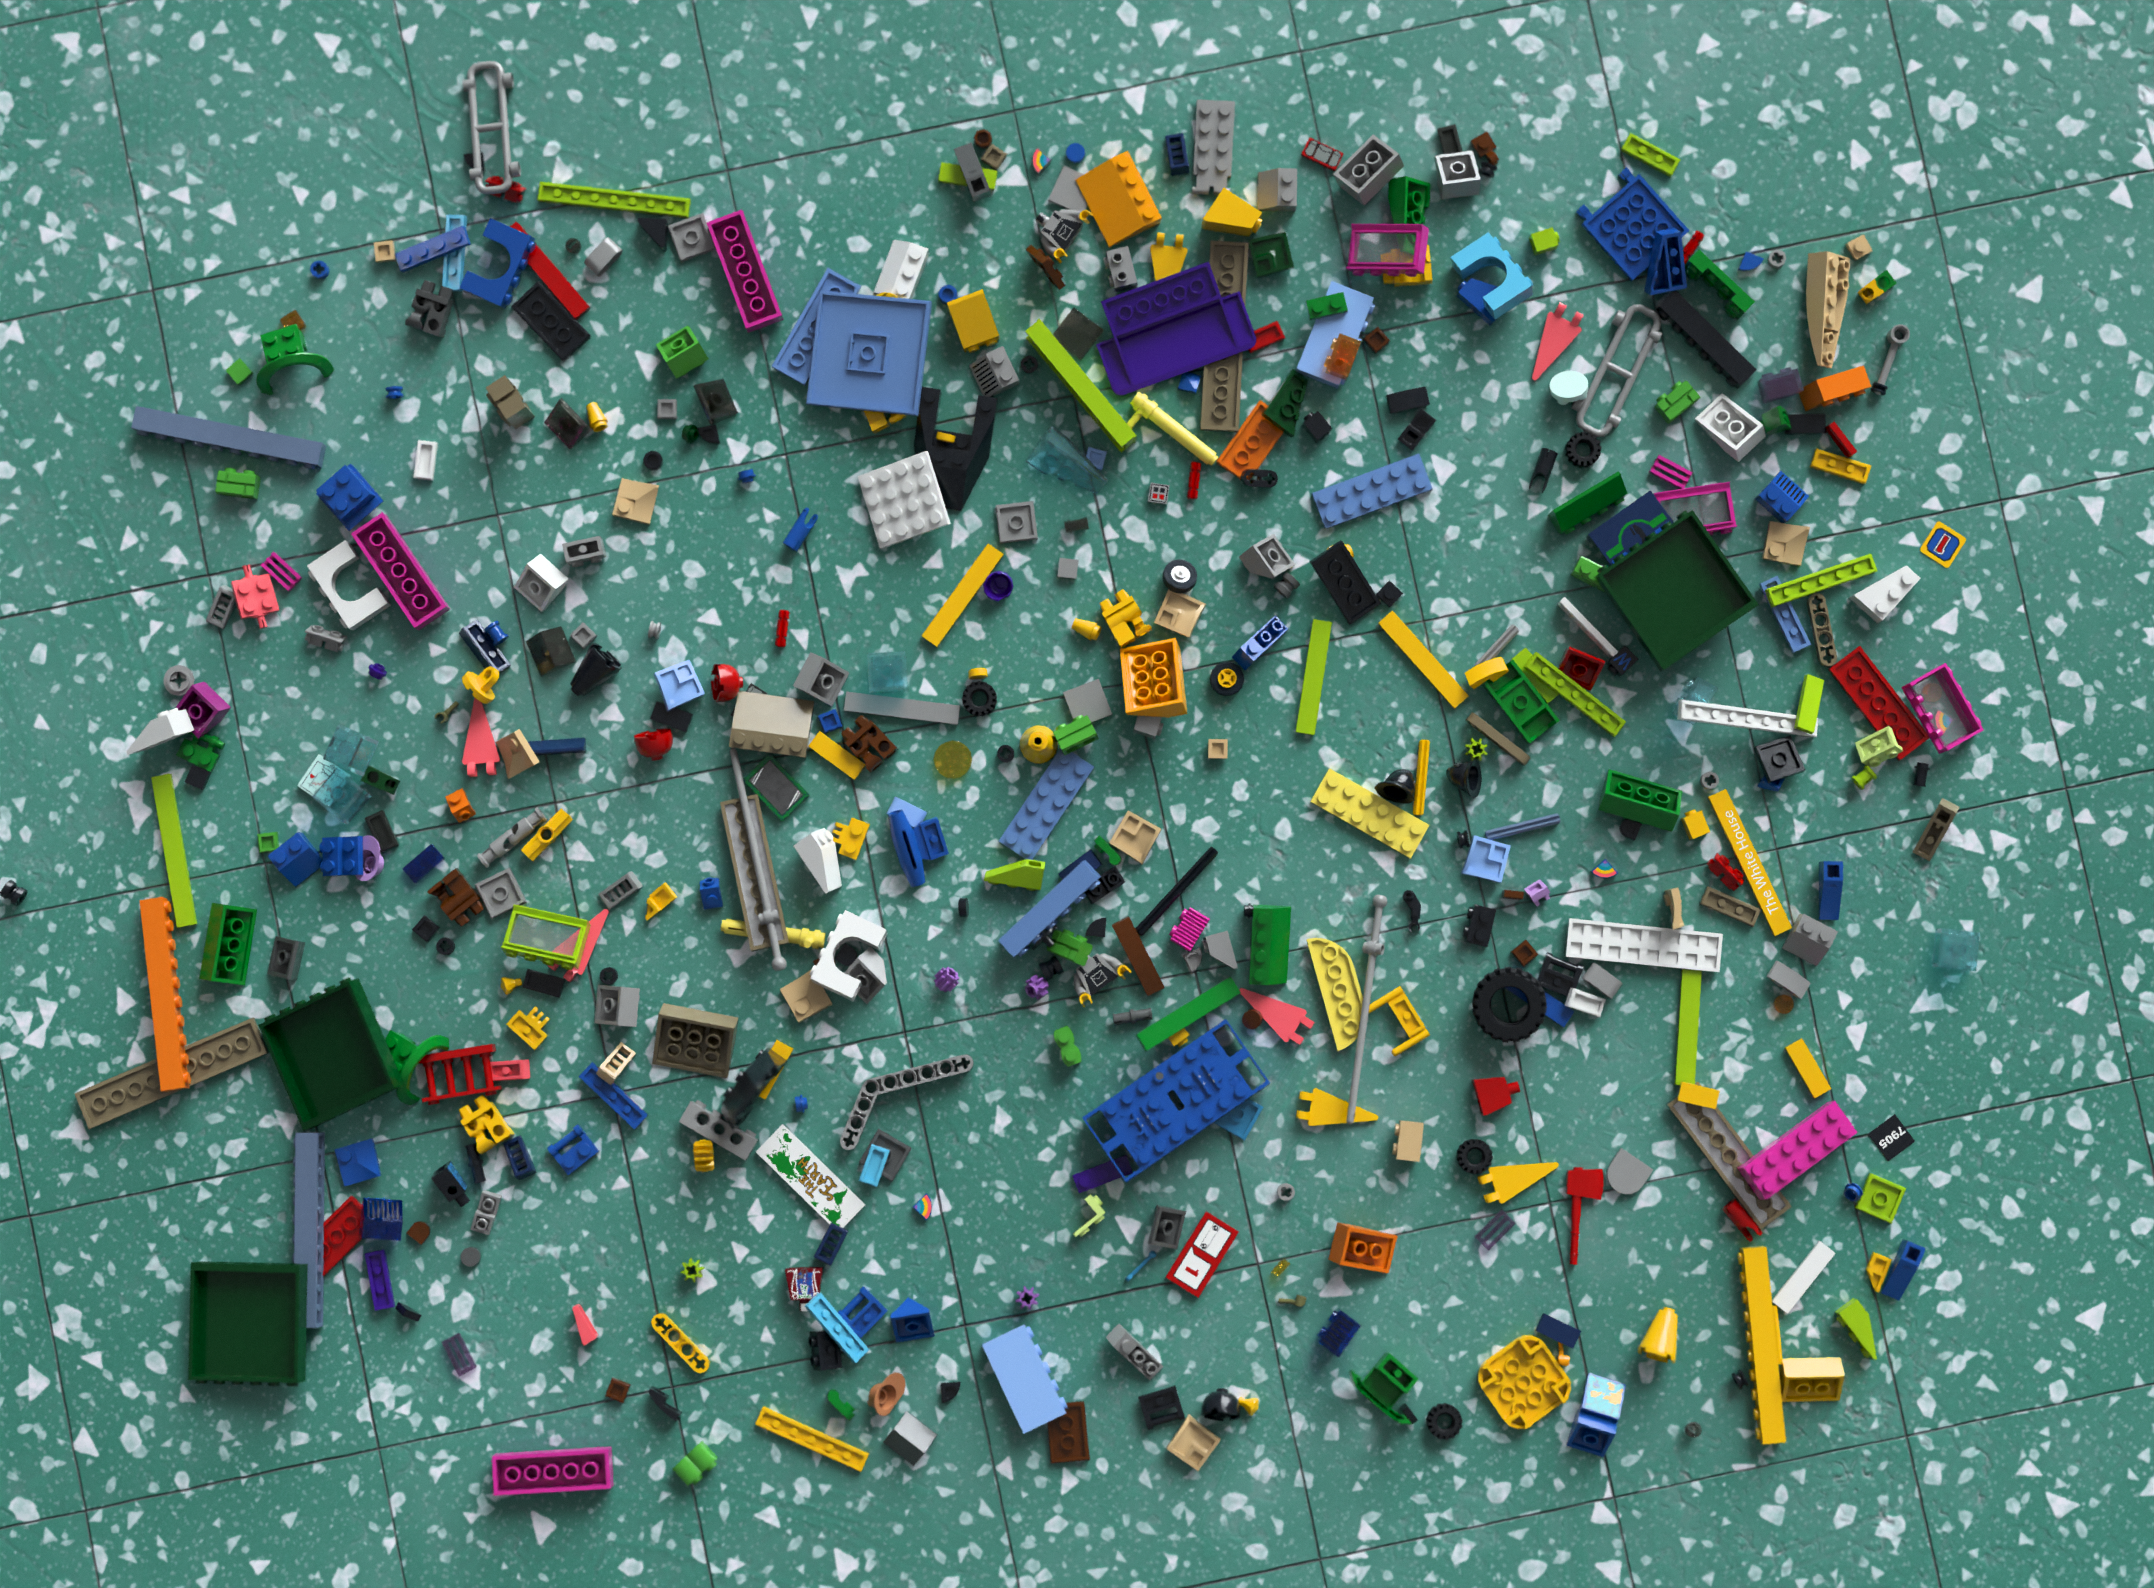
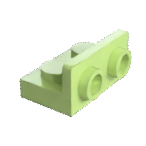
[1855,726,1903,767]

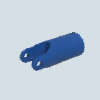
[783,508,818,552]

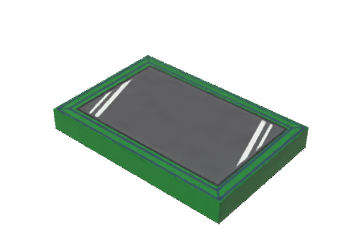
[743,753,810,821]

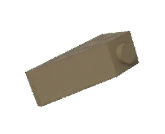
[1913,798,1959,861]

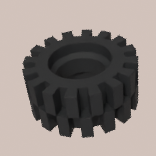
[1565,432,1601,468]
[962,681,997,717]
[1457,1139,1493,1174]
[1426,1403,1463,1440]

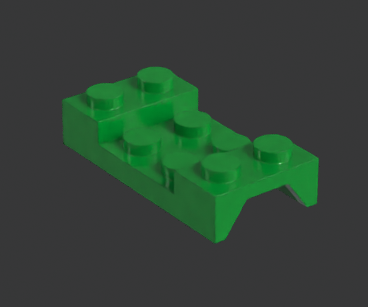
[1685,250,1755,320]
[1481,660,1560,745]

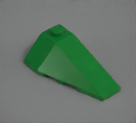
[1388,176,1431,255]

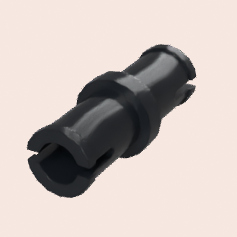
[465,1143,486,1184]

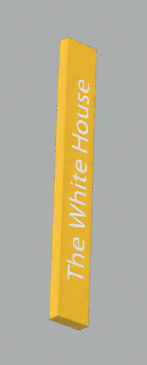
[1708,789,1792,936]

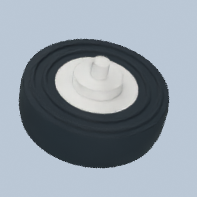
[1162,560,1197,593]

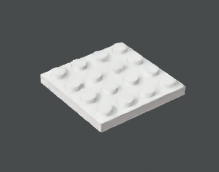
[858,451,951,549]

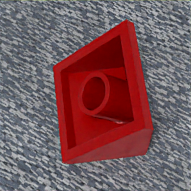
[1558,647,1605,691]

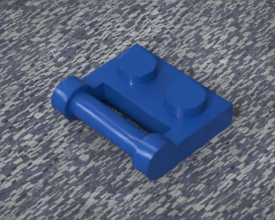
[547,1124,599,1175]
[838,1286,888,1339]

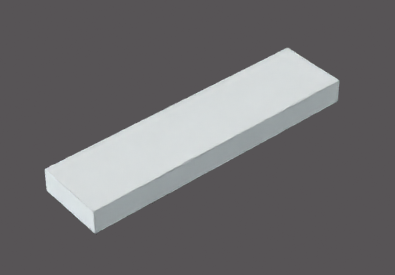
[1557,597,1618,658]
[1772,1241,1835,1314]

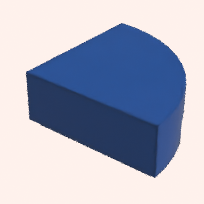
[1738,251,1764,271]

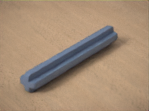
[1485,813,1560,840]

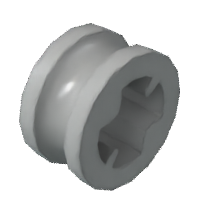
[1768,250,1786,268]
[648,621,661,639]
[1700,772,1719,789]
[1277,1183,1295,1201]

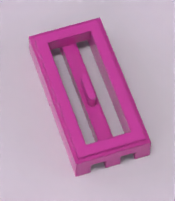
[1649,455,1693,489]
[261,551,302,592]

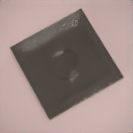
[1053,307,1104,361]

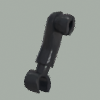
[1403,890,1421,933]

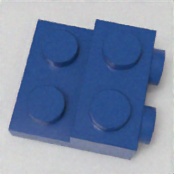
[319,836,363,876]

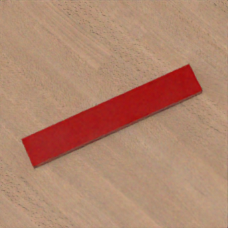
[510,221,590,320]

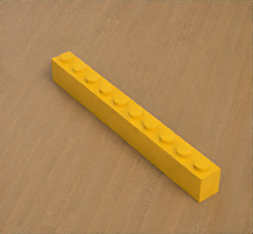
[1737,1246,1786,1444]

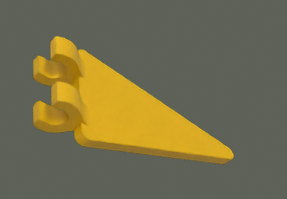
[1150,232,1188,281]
[1296,1088,1378,1126]
[1477,1162,1559,1204]

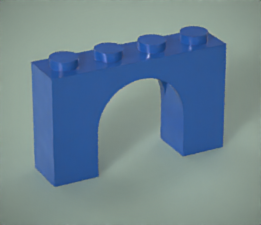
[460,218,536,308]

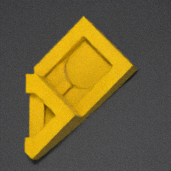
[645,882,677,921]

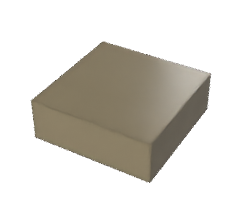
[981,143,1007,170]

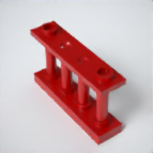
[418,1044,502,1105]

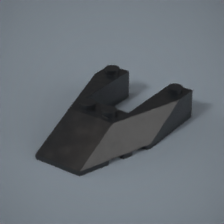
[914,387,998,511]
[721,1048,787,1130]

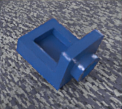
[700,877,723,910]

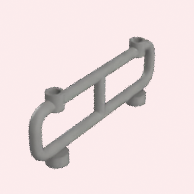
[463,61,521,195]
[1571,304,1662,437]

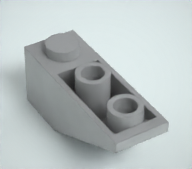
[1106,1324,1163,1380]

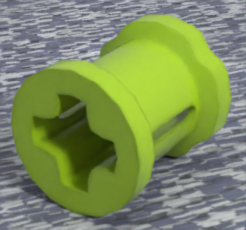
[1851,765,1877,790]

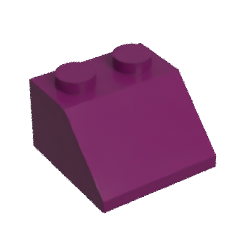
[175,682,231,739]

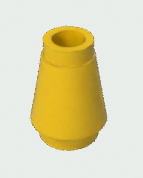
[586,402,608,432]
[1072,618,1101,641]

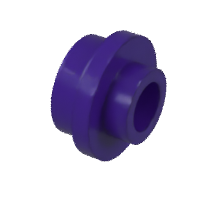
[368,663,387,680]

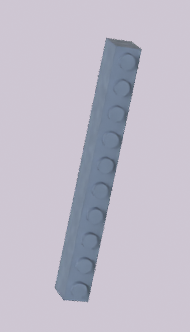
[131,406,326,470]
[292,1132,325,1328]

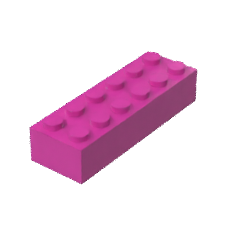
[707,209,784,333]
[351,512,450,630]
[1737,1101,1858,1200]
[492,1446,614,1496]

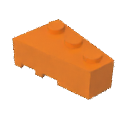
[1798,365,1872,412]

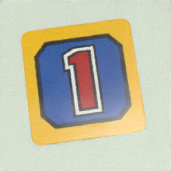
[1920,521,1966,568]

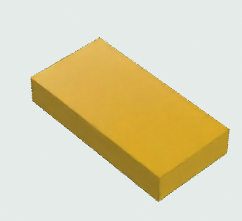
[1677,1081,1720,1109]

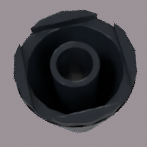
[570,643,622,696]

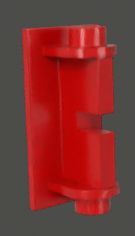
[485,176,526,203]
[1706,853,1744,891]

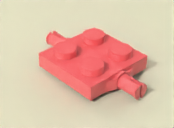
[231,565,279,629]

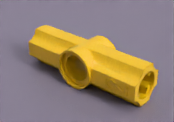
[521,808,573,861]

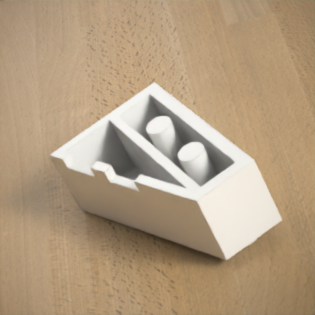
[1849,565,1921,623]

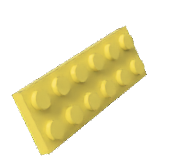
[1310,768,1429,859]

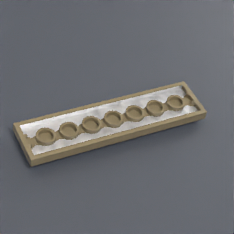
[720,794,789,952]
[1666,1082,1792,1230]

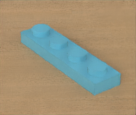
[442,215,467,292]
[805,1293,869,1363]

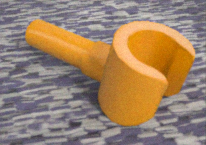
[1557,1342,1570,1366]

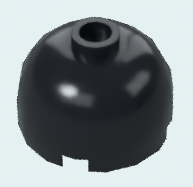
[1201,1388,1240,1421]

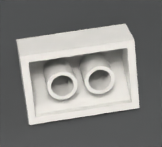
[874,240,929,299]

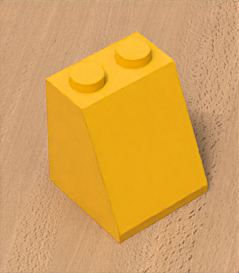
[1201,188,1263,237]
[947,289,1000,353]

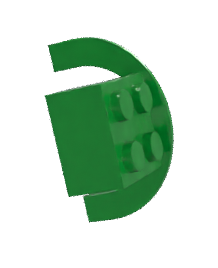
[256,324,334,395]
[385,1030,449,1105]
[1349,1353,1418,1424]

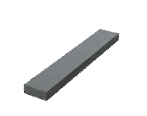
[844,692,960,725]

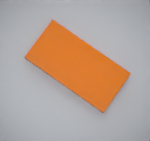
[1216,400,1284,481]

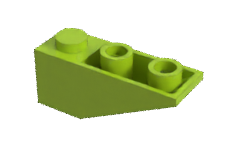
[984,859,1045,891]
[1835,1298,1877,1360]

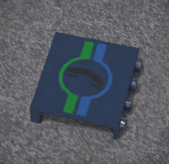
[1586,490,1674,566]

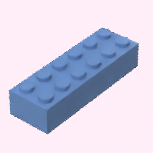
[998,860,1101,957]

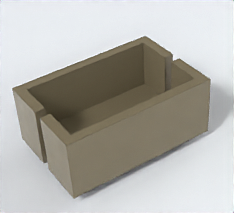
[486,375,535,429]

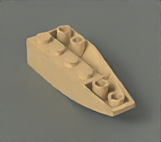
[1806,251,1850,368]

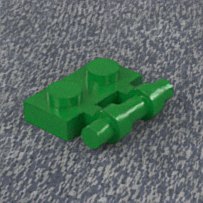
[176,732,225,772]

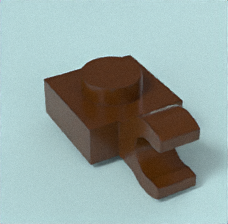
[1470,131,1499,166]

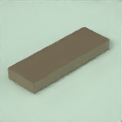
[1700,886,1761,927]

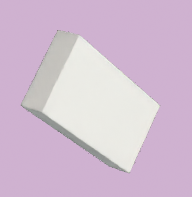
[413,440,438,481]
[1564,987,1606,1017]

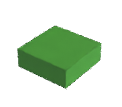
[225,358,253,385]
[257,832,279,853]

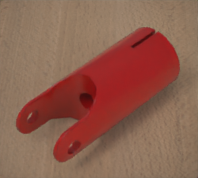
[1722,1199,1762,1241]

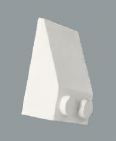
[1695,393,1766,462]
[126,708,194,755]
[794,828,842,894]

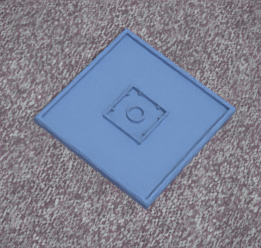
[806,290,932,416]

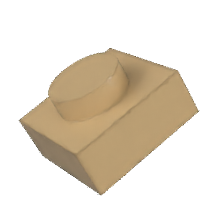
[1846,234,1873,261]
[374,240,396,263]
[1208,739,1228,759]

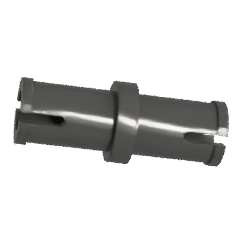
[1112,1007,1153,1026]

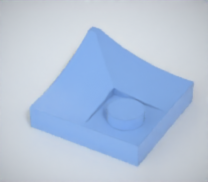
[654,660,705,712]
[1461,835,1511,883]

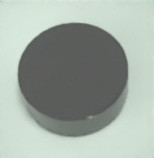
[461,1247,481,1267]

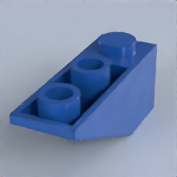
[1232,615,1288,670]
[1819,861,1843,920]
[1881,1239,1926,1301]

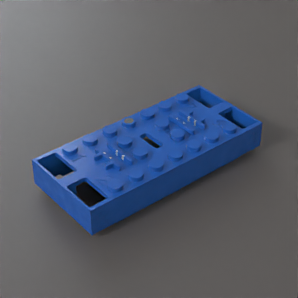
[1082,1019,1270,1183]

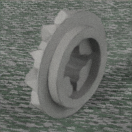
[164,665,195,696]

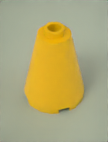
[1020,725,1058,764]
[1637,1307,1678,1364]

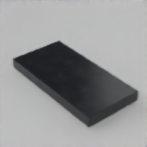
[511,281,591,362]
[1309,540,1381,625]

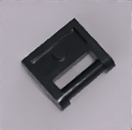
[1537,952,1584,996]
[1138,1385,1185,1430]

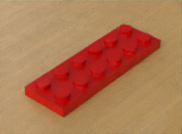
[1828,646,1930,761]

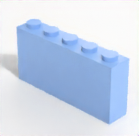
[1296,281,1376,389]
[982,1324,1068,1434]

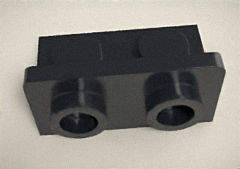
[1462,904,1496,947]
[808,1330,842,1371]

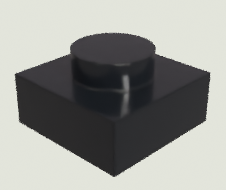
[1376,580,1403,608]

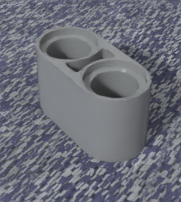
[584,237,623,276]
[1582,963,1623,999]

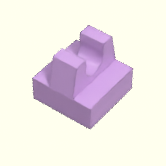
[1524,879,1550,906]

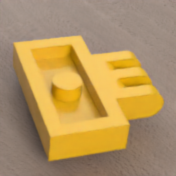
[832,818,870,860]
[506,1006,550,1050]

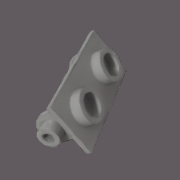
[305,625,347,652]

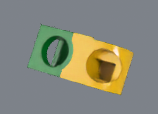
[1857,270,1897,305]

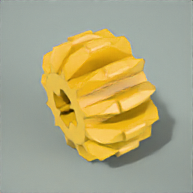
[693,1140,715,1172]

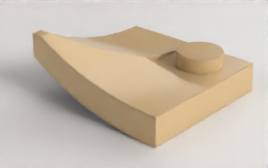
[612,478,659,525]
[1762,521,1810,567]
[1154,589,1206,638]
[495,729,539,779]
[1109,810,1161,864]
[1663,887,1684,929]
[780,970,832,1023]
[1166,1414,1221,1471]

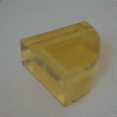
[1272,1258,1290,1277]

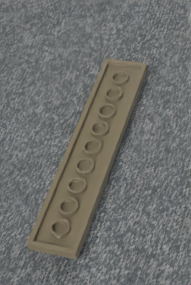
[1200,241,1249,432]
[75,1018,269,1129]

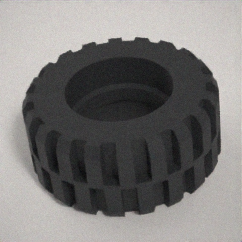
[1472,967,1547,1043]

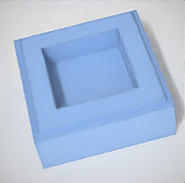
[1083,447,1107,471]

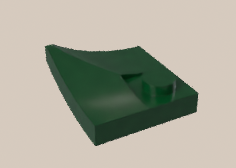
[1248,232,1294,278]

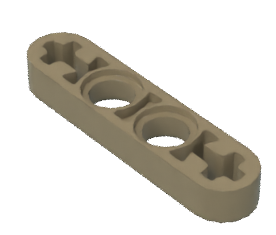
[1807,593,1837,667]
[1466,712,1531,766]

